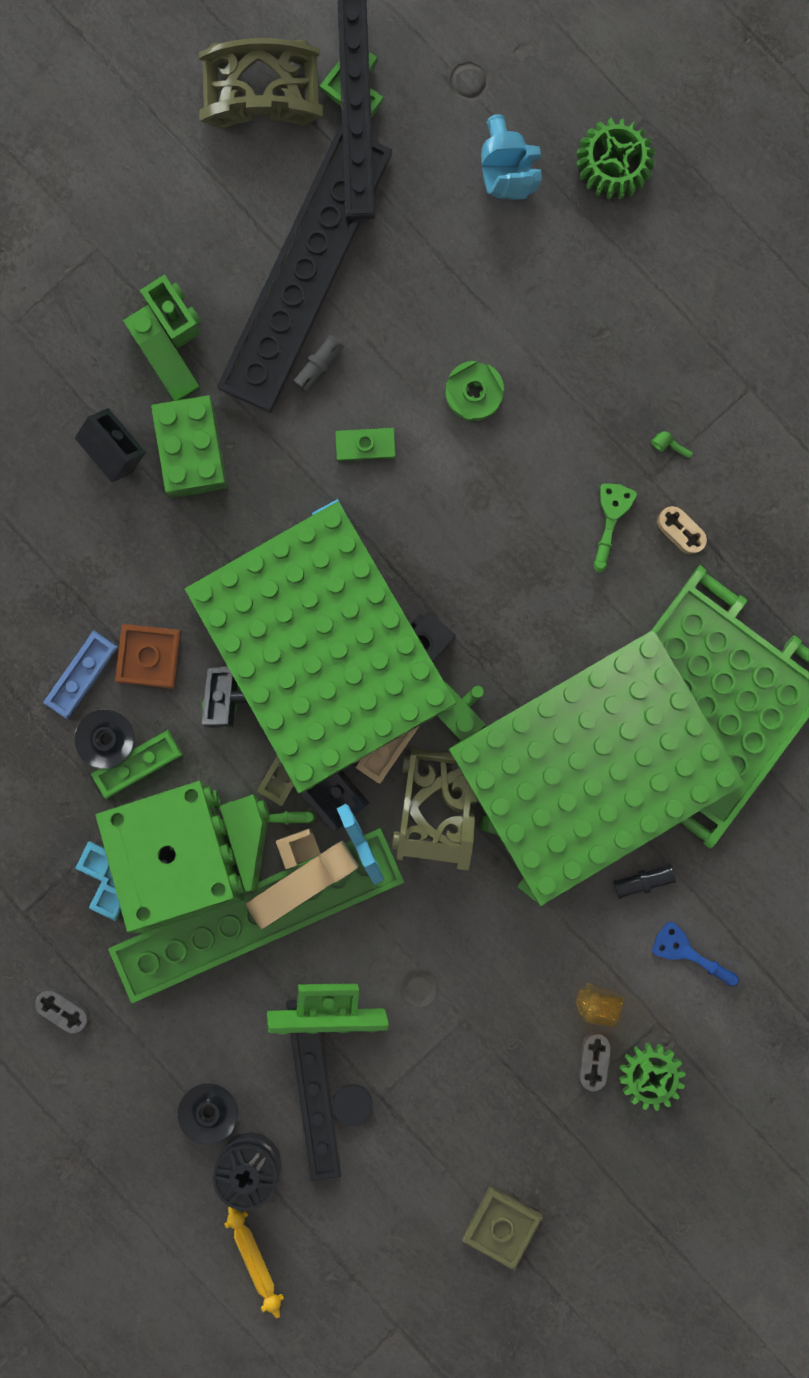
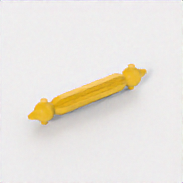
[224,1206,284,1318]

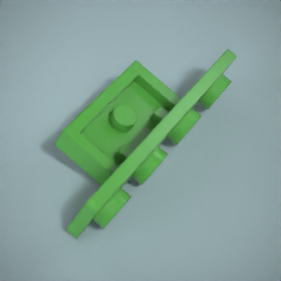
[266,984,389,1035]

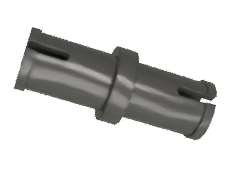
[293,335,344,393]

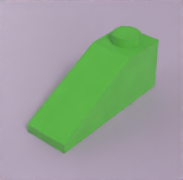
[123,305,200,401]
[220,794,269,893]

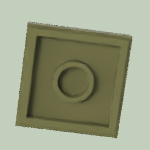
[461,1186,543,1271]

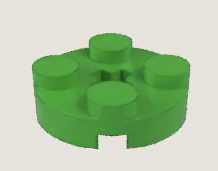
[445,361,504,422]

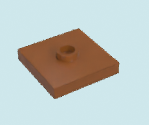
[115,624,182,689]

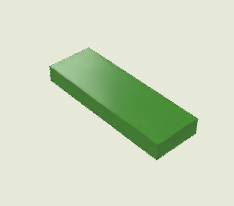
[91,730,183,799]

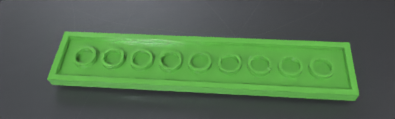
[108,828,404,1004]

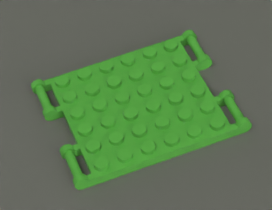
[651,565,809,849]

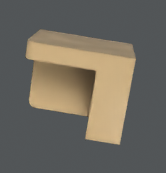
[276,828,320,869]

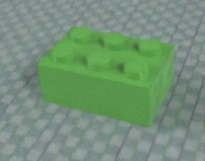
[151,395,228,498]

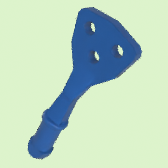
[652,921,739,986]

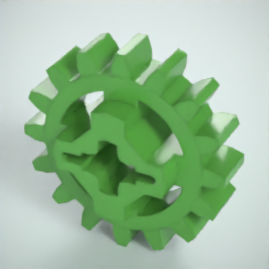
[619,1043,686,1111]

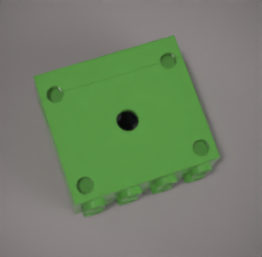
[95,781,245,933]

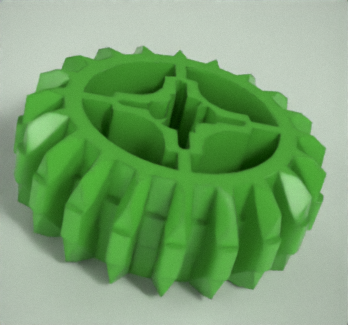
[576,117,655,200]

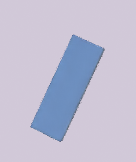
[43,630,119,720]

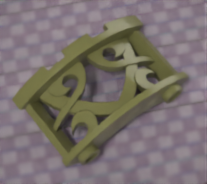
[199,38,323,129]
[392,747,477,871]

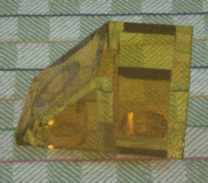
[576,983,625,1027]

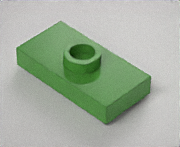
[335,428,395,462]

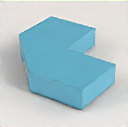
[337,804,384,885]
[75,841,121,921]

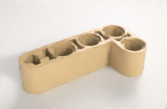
[245,840,359,929]

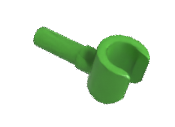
[651,431,693,459]

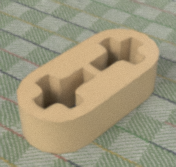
[657,506,707,555]

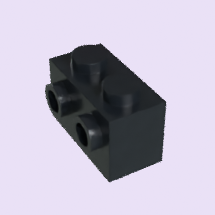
[75,408,146,482]

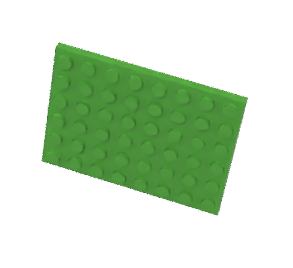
[185,501,456,794]
[448,629,745,906]

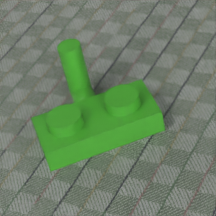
[437,682,486,741]

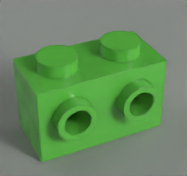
[140,274,202,349]

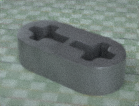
[35,988,90,1033]
[579,1032,611,1091]

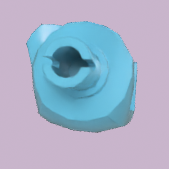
[481,114,542,200]

